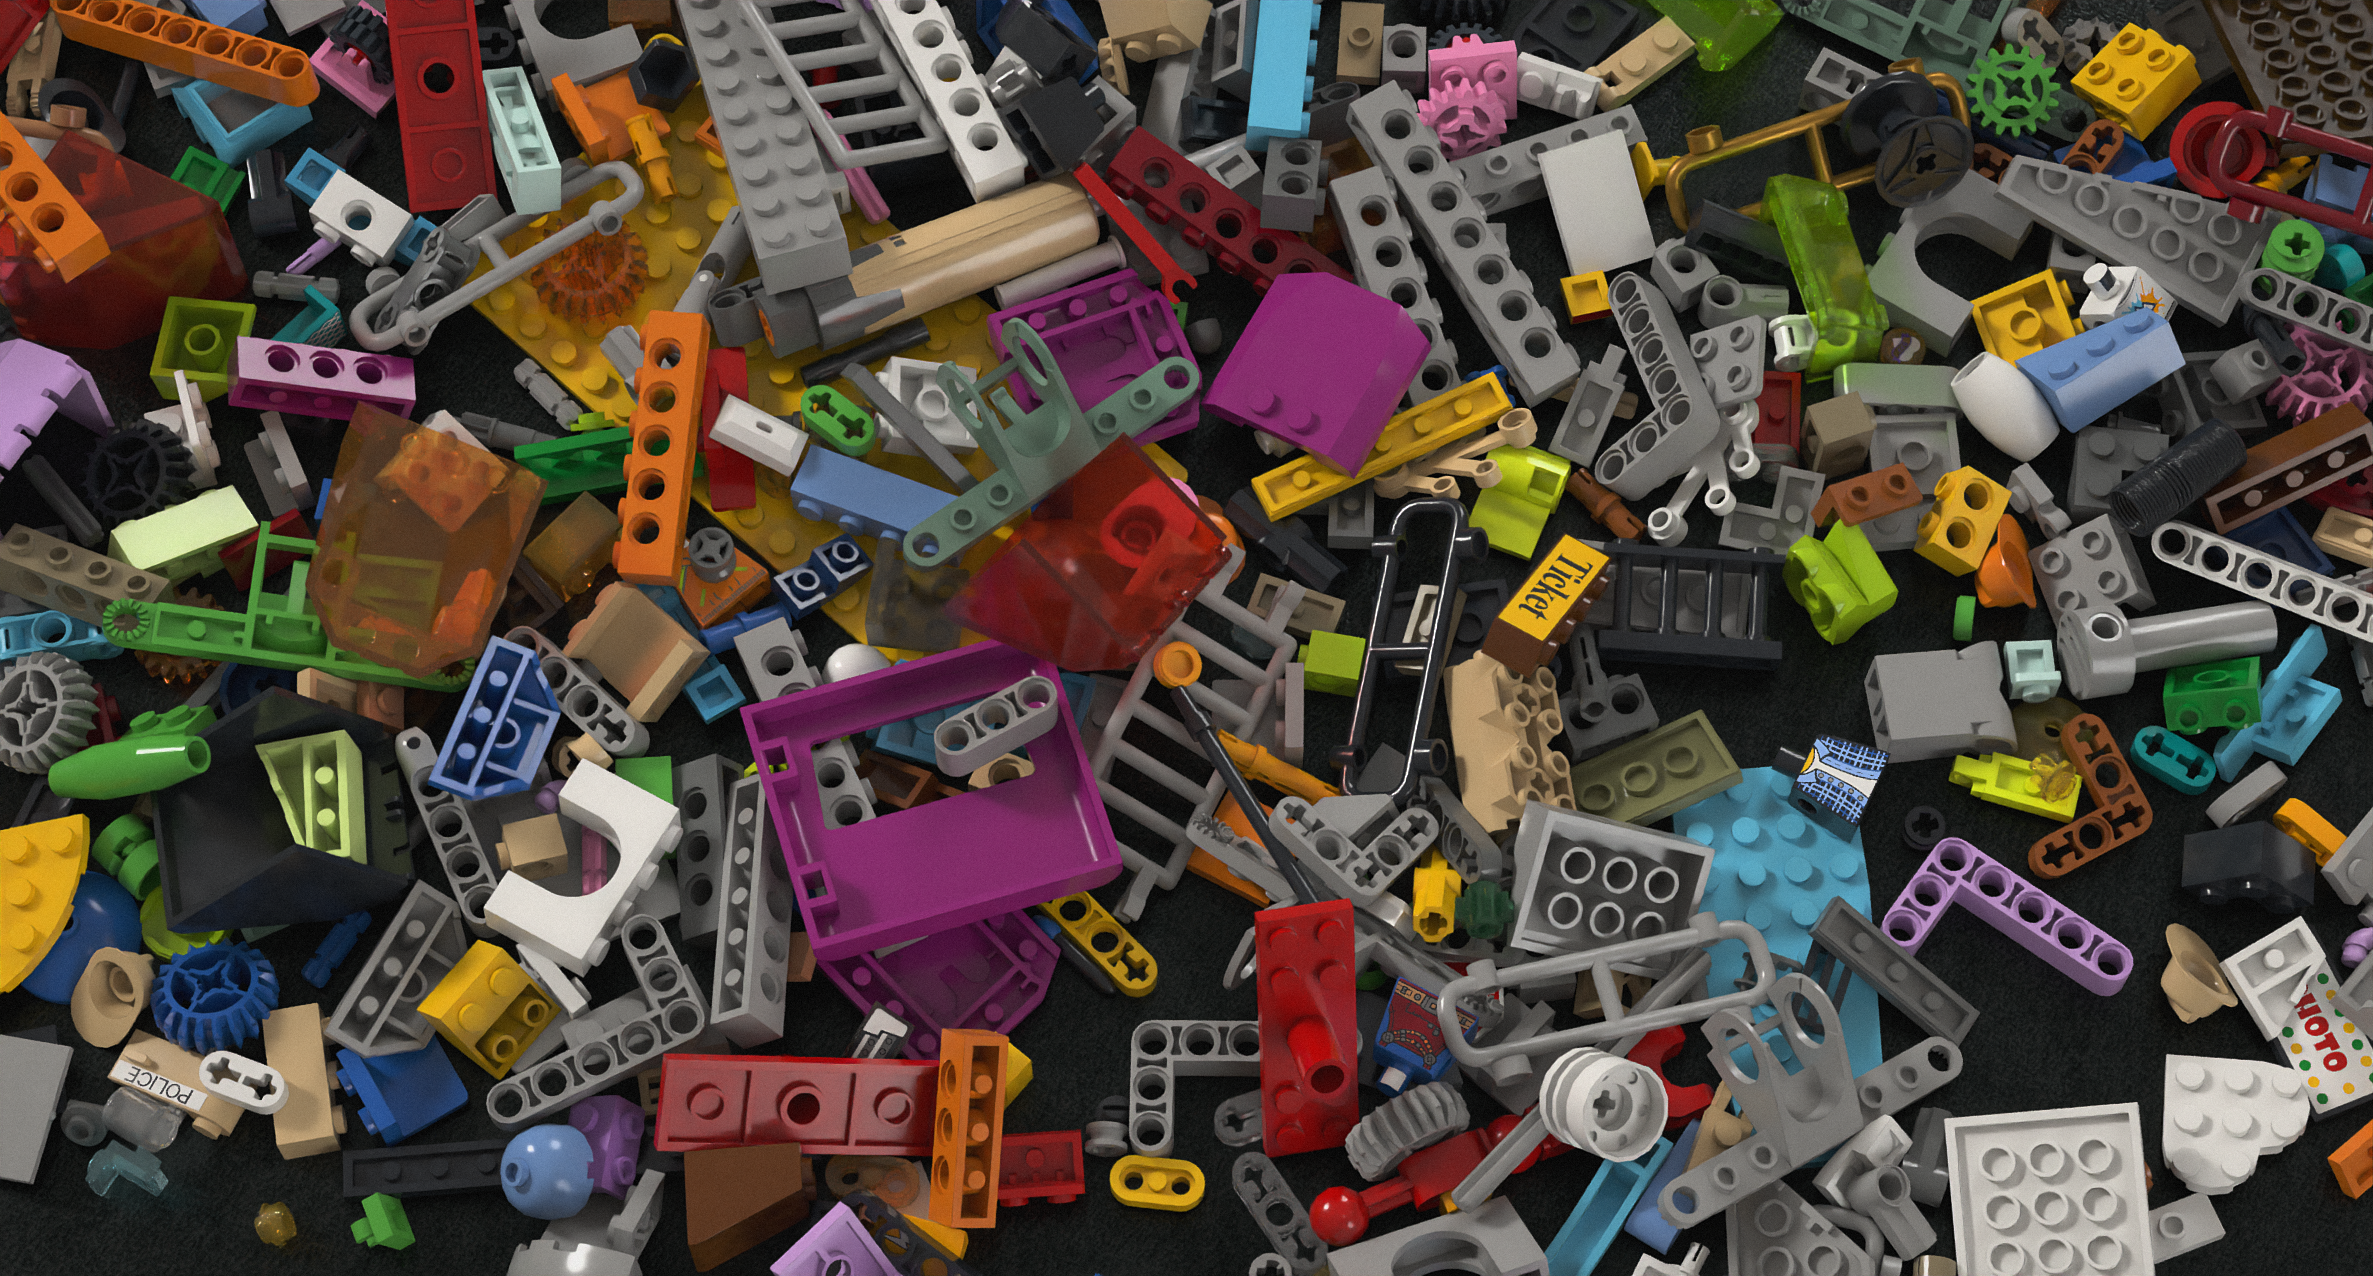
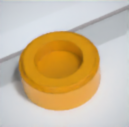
[1153,641,1202,689]

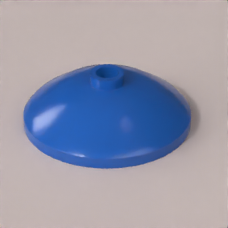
[20,871,144,1004]

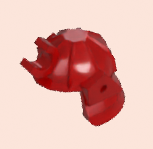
[2170,101,2280,199]

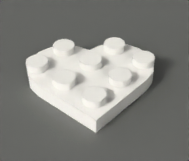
[2162,1054,2310,1195]

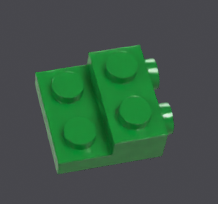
[2163,656,2263,735]

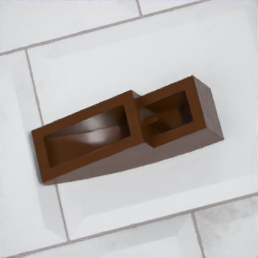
[841,749,966,815]

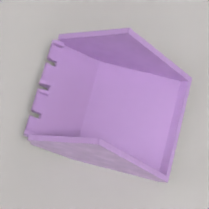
[0,338,115,541]

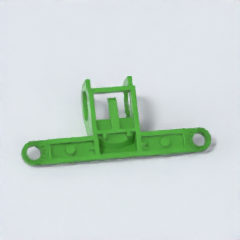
[102,521,475,692]

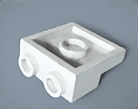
[873,356,978,457]

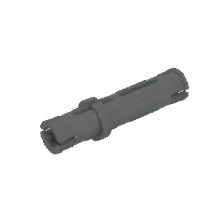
[1567,623,1610,722]

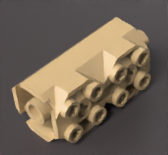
[1443,649,1577,849]

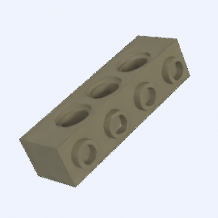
[0,523,176,633]

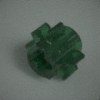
[1455,881,1514,939]

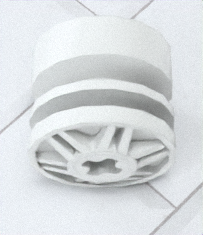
[1540,1047,1668,1162]

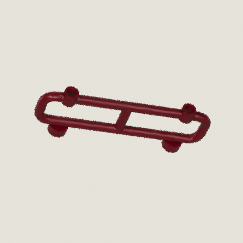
[2207,105,2373,240]

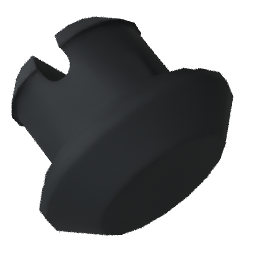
[1095,1095,1130,1132]

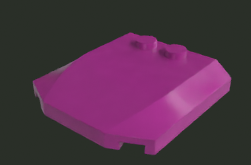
[987,268,1202,460]
[1201,272,1432,479]
[815,909,1061,1060]

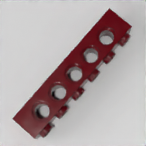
[1103,125,1355,298]

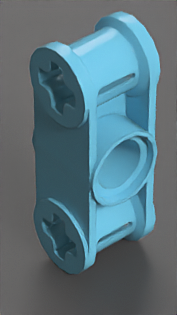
[0,610,124,667]

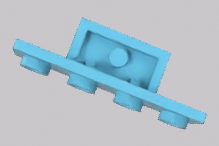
[2213,624,2343,783]

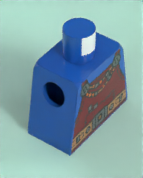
[1372,976,1479,1098]

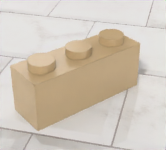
[262,1003,347,1160]

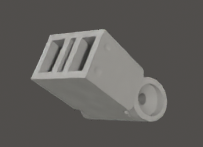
[1864,641,2018,764]

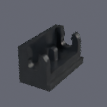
[475,542,570,650]

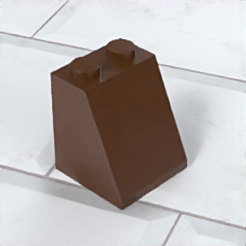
[684,1142,817,1272]

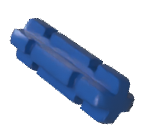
[301,910,372,988]

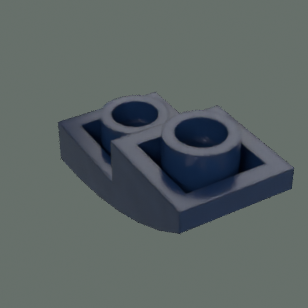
[770,532,874,620]

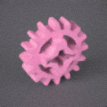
[1416,78,1507,161]

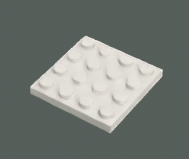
[1944,1102,2155,1276]

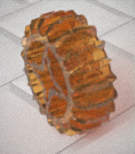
[530,212,649,326]

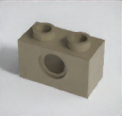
[1799,391,1877,480]

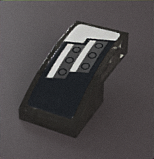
[841,1001,917,1059]

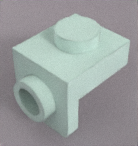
[2003,640,2062,703]

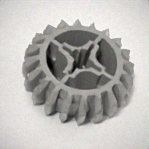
[0,652,100,775]
[1345,1081,1470,1181]

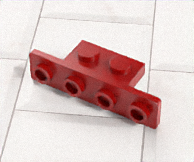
[696,346,757,512]

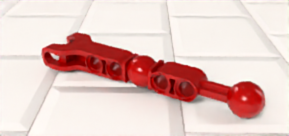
[1309,1025,1715,1247]

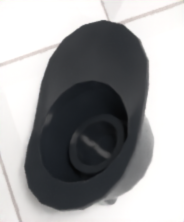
[38,78,126,159]

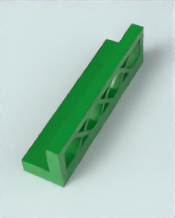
[514,426,705,508]

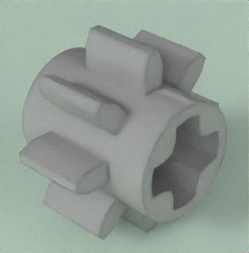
[989,59,1044,108]

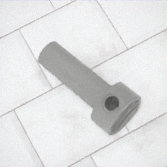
[2057,599,2277,700]

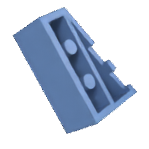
[2299,154,2373,254]
[2014,307,2186,433]

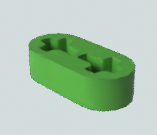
[800,385,876,456]

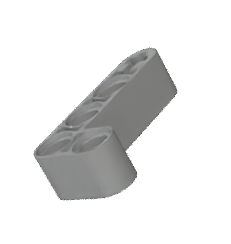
[472,626,650,759]

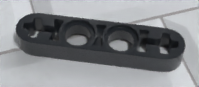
[838,1189,983,1276]

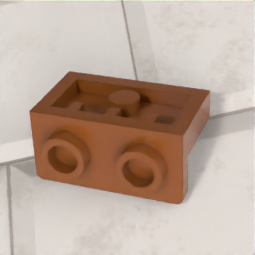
[1810,462,1923,528]

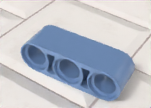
[1624,1117,1701,1255]

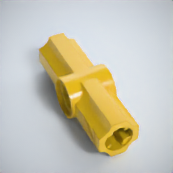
[1412,843,1462,942]

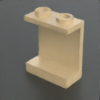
[561,581,711,722]

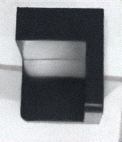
[627,39,700,113]

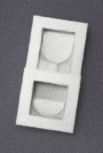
[1812,1114,1913,1209]

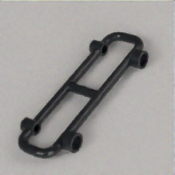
[1329,496,1489,808]

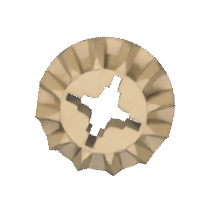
[1097,37,1130,97]

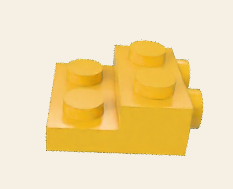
[1970,268,2086,368]

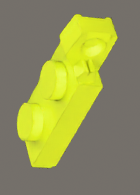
[1949,752,2083,824]

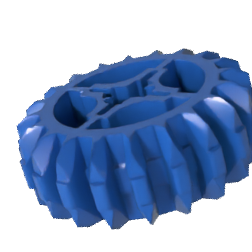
[150,937,280,1056]

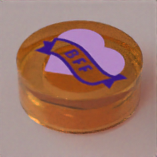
[1880,327,1926,365]

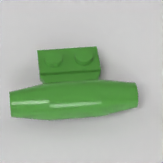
[48,705,218,800]

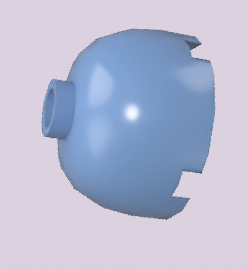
[500,1123,594,1220]

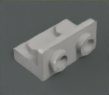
[244,411,317,519]

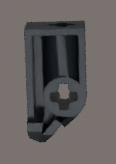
[995,0,1098,82]

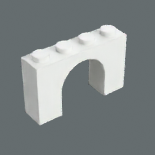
[483,758,683,978]

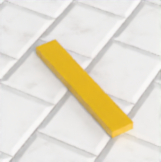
[1251,372,1513,522]

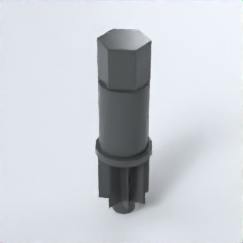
[453,411,559,451]

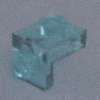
[85,1140,169,1197]

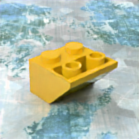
[416,939,562,1080]

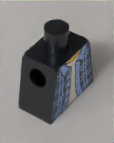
[1771,734,1891,843]

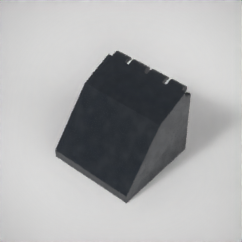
[150,685,416,934]

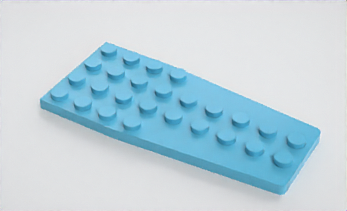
[1670,766,1883,1169]

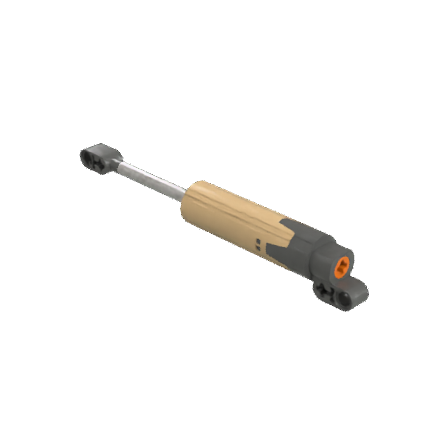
[708,81,1361,359]

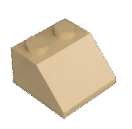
[1099,0,1213,63]

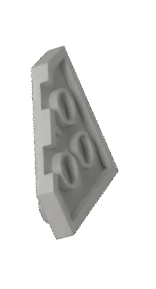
[1725,1179,1875,1276]

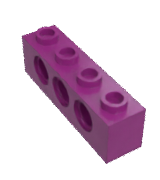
[227,336,416,428]

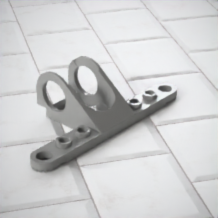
[1185,813,1504,1028]
[1657,972,1963,1229]

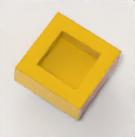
[1559,270,1613,325]

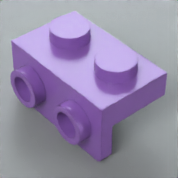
[568,1095,645,1200]

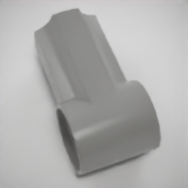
[1697,275,1789,329]
[599,325,672,407]
[1847,1164,1937,1262]

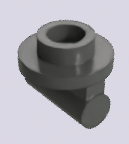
[60,1099,118,1146]

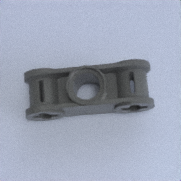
[374,226,480,356]

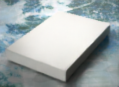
[1537,129,1656,276]

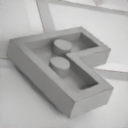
[1718,465,1826,557]

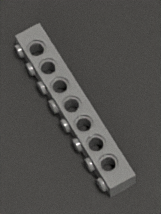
[1346,80,1581,409]
[733,616,928,959]

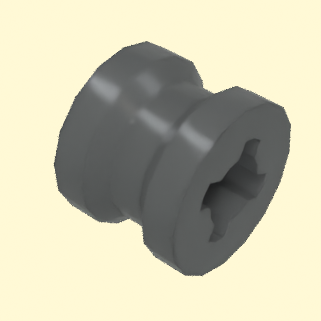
[688,527,737,583]

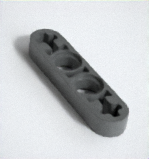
[1406,776,1503,886]

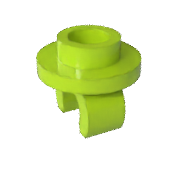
[570,411,615,434]

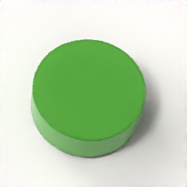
[1953,595,1976,642]

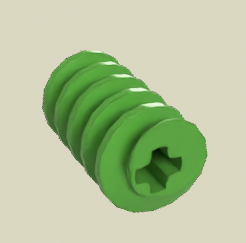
[2252,219,2325,305]

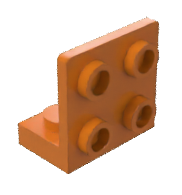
[551,67,671,167]

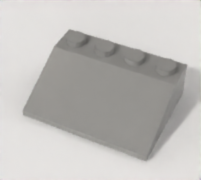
[1507,799,1716,980]

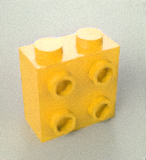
[2070,22,2202,141]

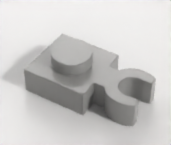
[2006,462,2072,541]

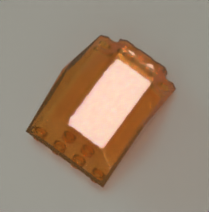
[305,400,549,679]

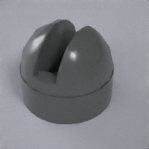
[1185,318,1222,355]

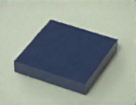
[2206,505,2336,611]

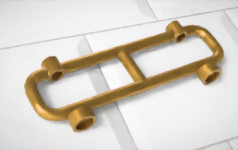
[1665,57,1971,235]

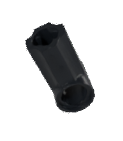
[247,149,299,238]

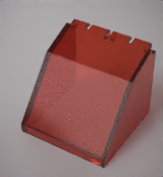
[0,129,251,350]
[940,432,1232,672]

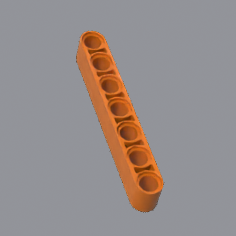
[50,0,320,107]

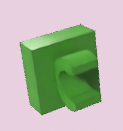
[351,1192,416,1250]

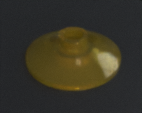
[2009,696,2094,774]

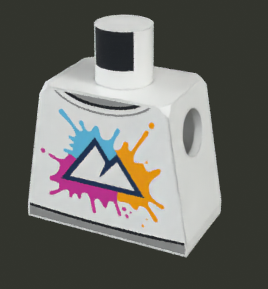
[2080,263,2178,331]

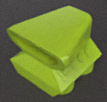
[1782,519,1898,645]

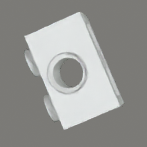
[309,169,414,267]

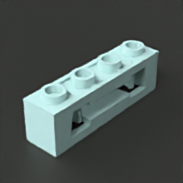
[482,66,561,215]

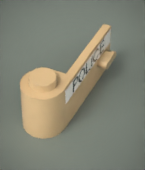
[108,1029,258,1139]

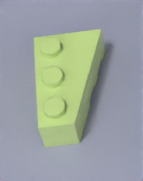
[107,485,259,596]
[255,729,367,865]

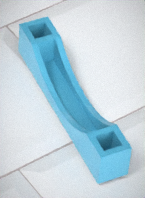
[1544,1136,1673,1276]

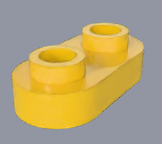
[1110,1155,1205,1212]

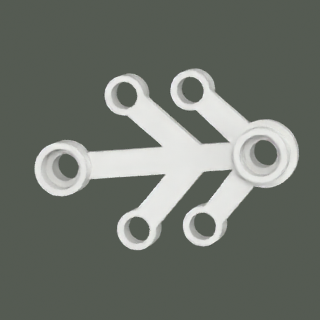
[1648,399,1760,547]

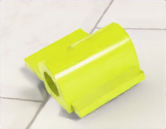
[1469,443,1571,562]

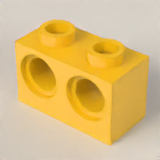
[1913,465,2012,576]

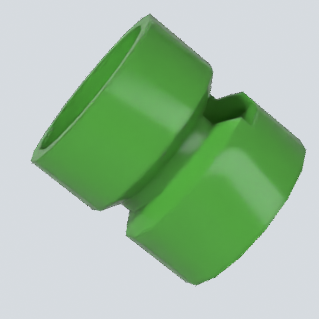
[92,813,161,901]

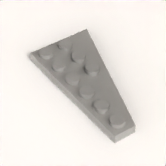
[1993,155,2283,328]

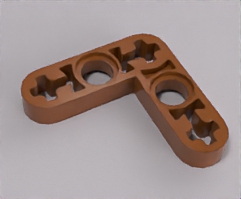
[1969,119,2124,229]
[2028,713,2153,880]

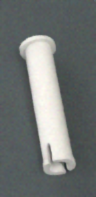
[994,235,1127,310]

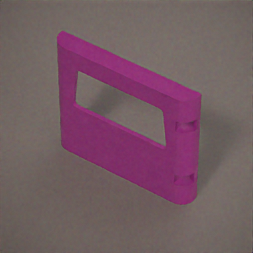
[740,625,1123,961]

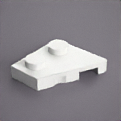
[2219,916,2326,1042]

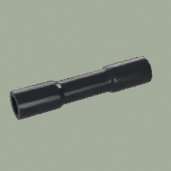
[799,317,931,390]

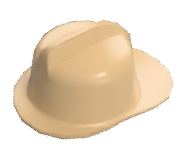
[2161,923,2238,1024]
[71,947,156,1048]

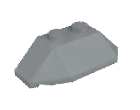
[323,879,468,1059]

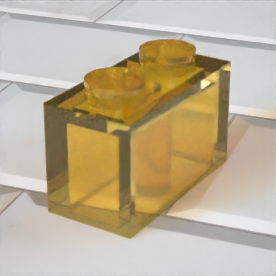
[522,490,623,602]

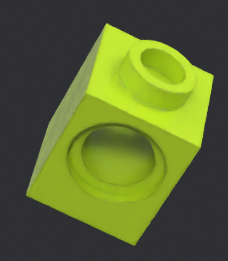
[1297,629,1366,697]

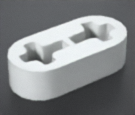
[199,1050,289,1115]

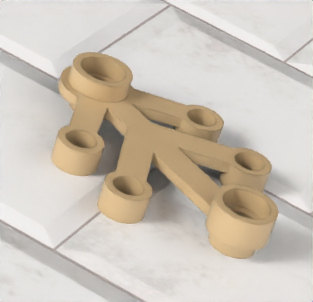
[1373,408,1537,499]

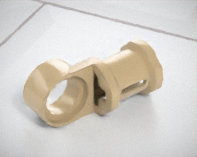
[551,732,614,778]

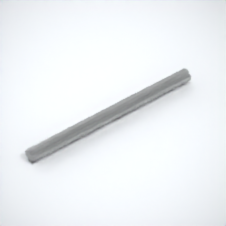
[1451,946,1712,1214]

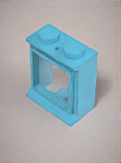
[171,79,313,169]

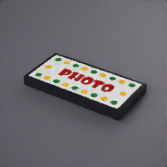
[2229,924,2373,1127]

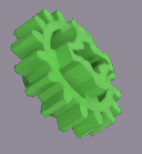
[1965,44,2060,140]

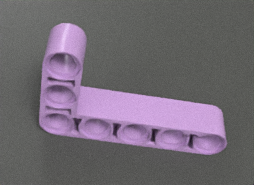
[1880,837,2133,996]

